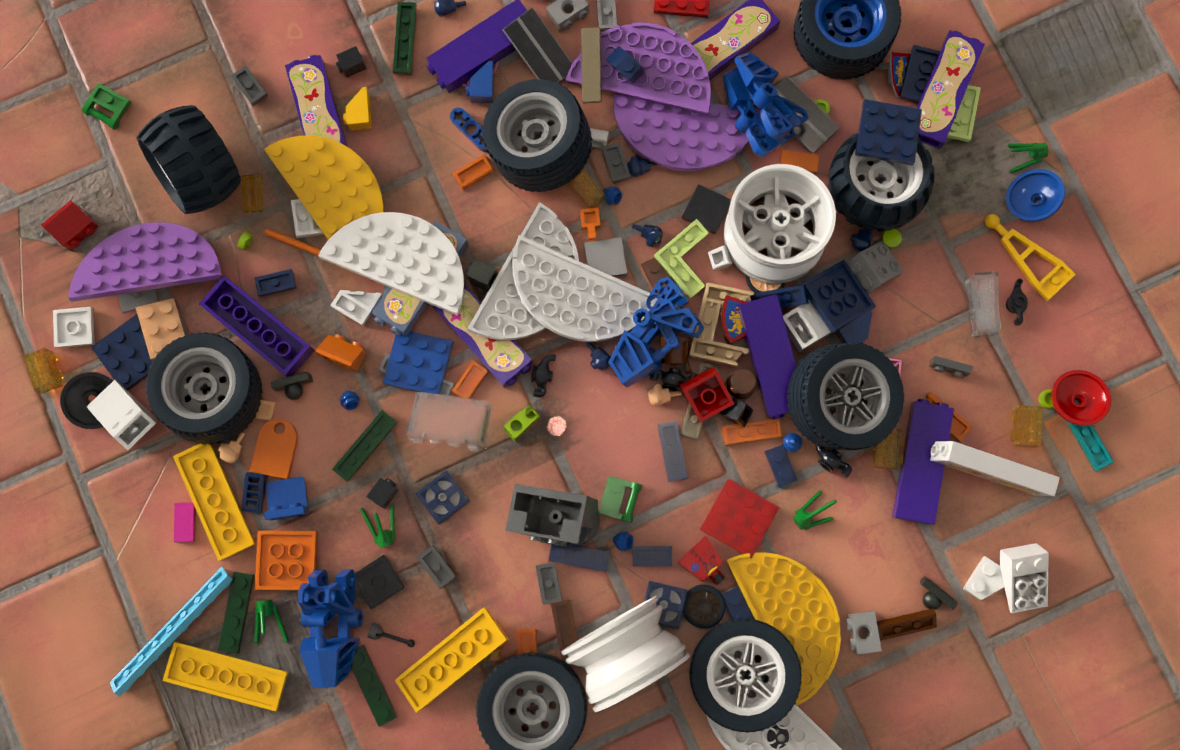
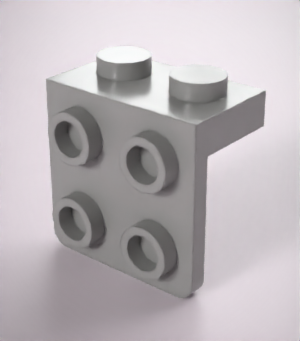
[847,241,903,294]

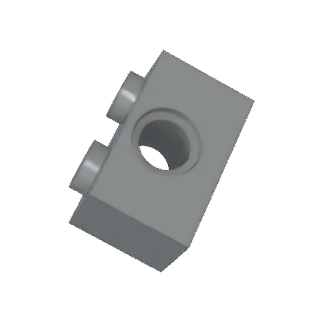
[546,0,589,32]
[846,611,882,655]

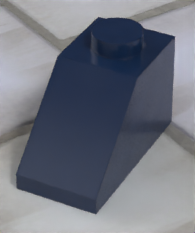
[606,46,645,85]
[835,310,872,344]

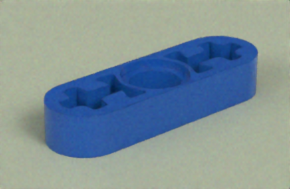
[450,108,487,152]

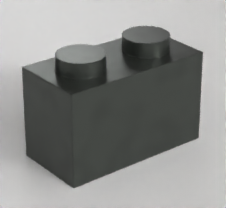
[466,258,498,292]

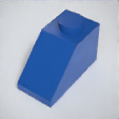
[466,61,494,103]

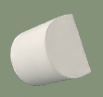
[590,128,609,149]
[708,245,732,270]

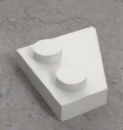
[291,199,324,238]
[330,290,382,326]
[963,556,1004,600]

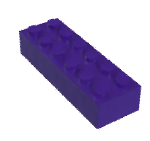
[199,275,315,377]

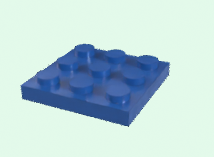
[383,332,453,396]

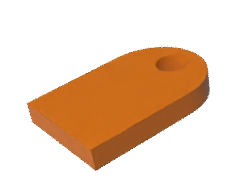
[249,419,298,479]

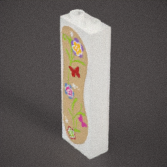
[930,441,1060,496]

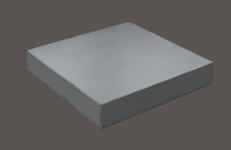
[584,237,627,277]

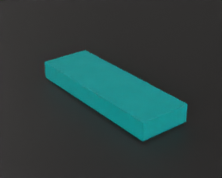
[1065,420,1114,472]

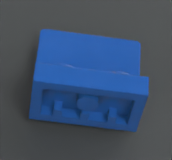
[264,477,309,521]

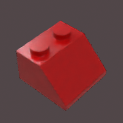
[41,200,99,251]
[680,367,734,423]

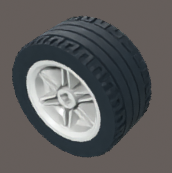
[689,619,802,733]

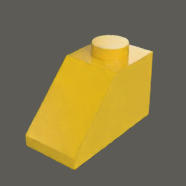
[343,87,372,131]

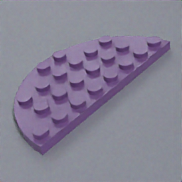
[566,22,711,114]
[613,94,761,172]
[68,222,222,302]

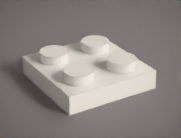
[53,307,95,348]

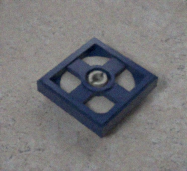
[416,470,470,525]
[644,581,687,629]

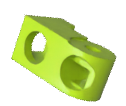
[503,405,541,442]

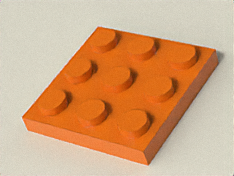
[255,531,317,590]

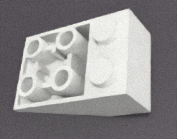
[783,301,832,353]
[87,380,158,450]
[1000,543,1049,613]

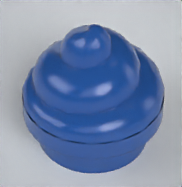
[603,186,622,205]
[340,390,360,410]
[783,433,802,452]
[613,531,633,551]

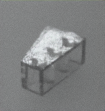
[965,271,1002,337]

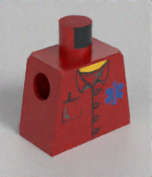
[678,536,725,585]

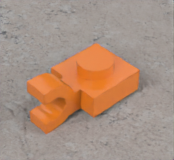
[580,208,601,242]

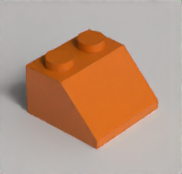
[315,334,367,373]

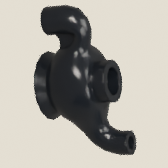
[1006,278,1028,326]
[531,354,556,397]
[650,368,697,391]
[816,444,852,478]

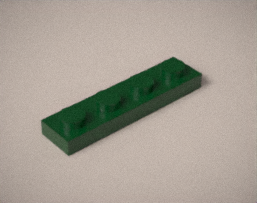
[393,2,417,75]
[332,410,398,482]
[218,572,255,653]
[351,645,398,727]

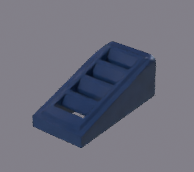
[241,472,268,514]

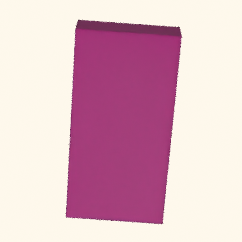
[174,503,196,542]

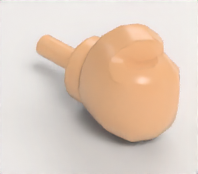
[648,383,682,406]
[218,432,245,464]

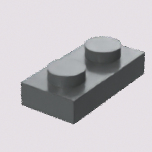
[231,65,268,106]
[602,142,631,184]
[929,356,973,378]
[417,545,456,589]
[536,562,562,605]

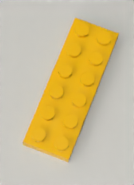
[173,443,256,561]
[395,607,509,713]
[162,642,289,712]

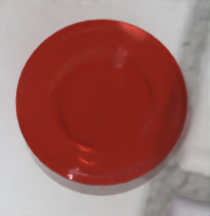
[547,417,567,436]

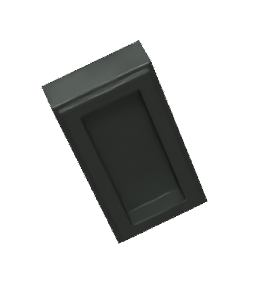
[270,372,313,400]
[920,576,958,610]

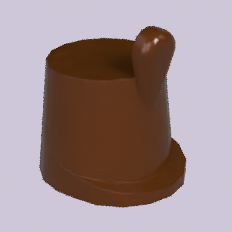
[660,337,693,374]
[724,369,756,402]

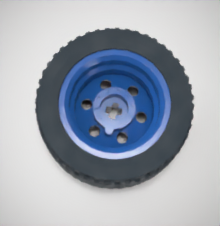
[793,0,901,80]

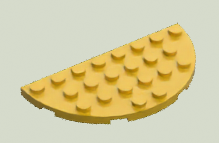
[264,135,384,273]
[726,553,841,706]

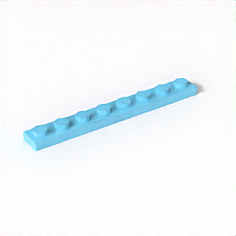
[110,567,233,696]

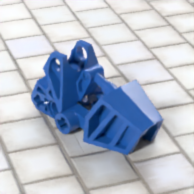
[723,52,809,157]
[608,277,704,387]
[298,569,363,688]

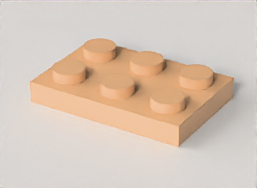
[135,298,185,361]

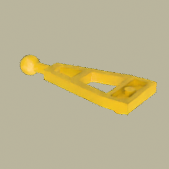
[984,214,1076,301]

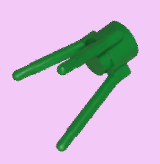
[1008,143,1049,173]
[793,490,837,530]
[360,504,396,548]
[254,600,289,644]

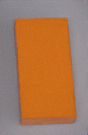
[780,150,819,174]
[453,155,494,190]
[451,360,489,403]

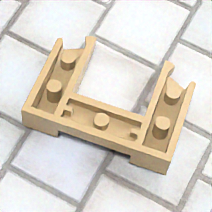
[689,282,754,366]

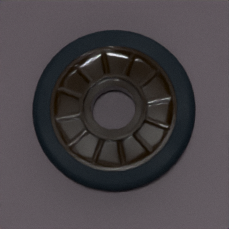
[683,585,725,628]

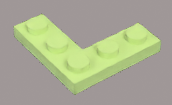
[947,85,981,142]
[654,219,709,299]

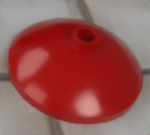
[1051,370,1111,426]

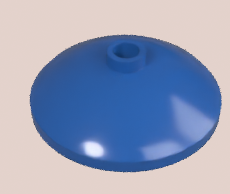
[1006,169,1065,222]

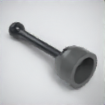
[367,622,415,647]

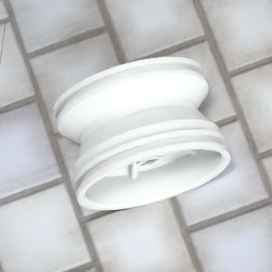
[724,164,836,284]
[561,596,691,712]

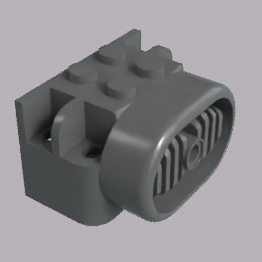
[505,484,600,547]

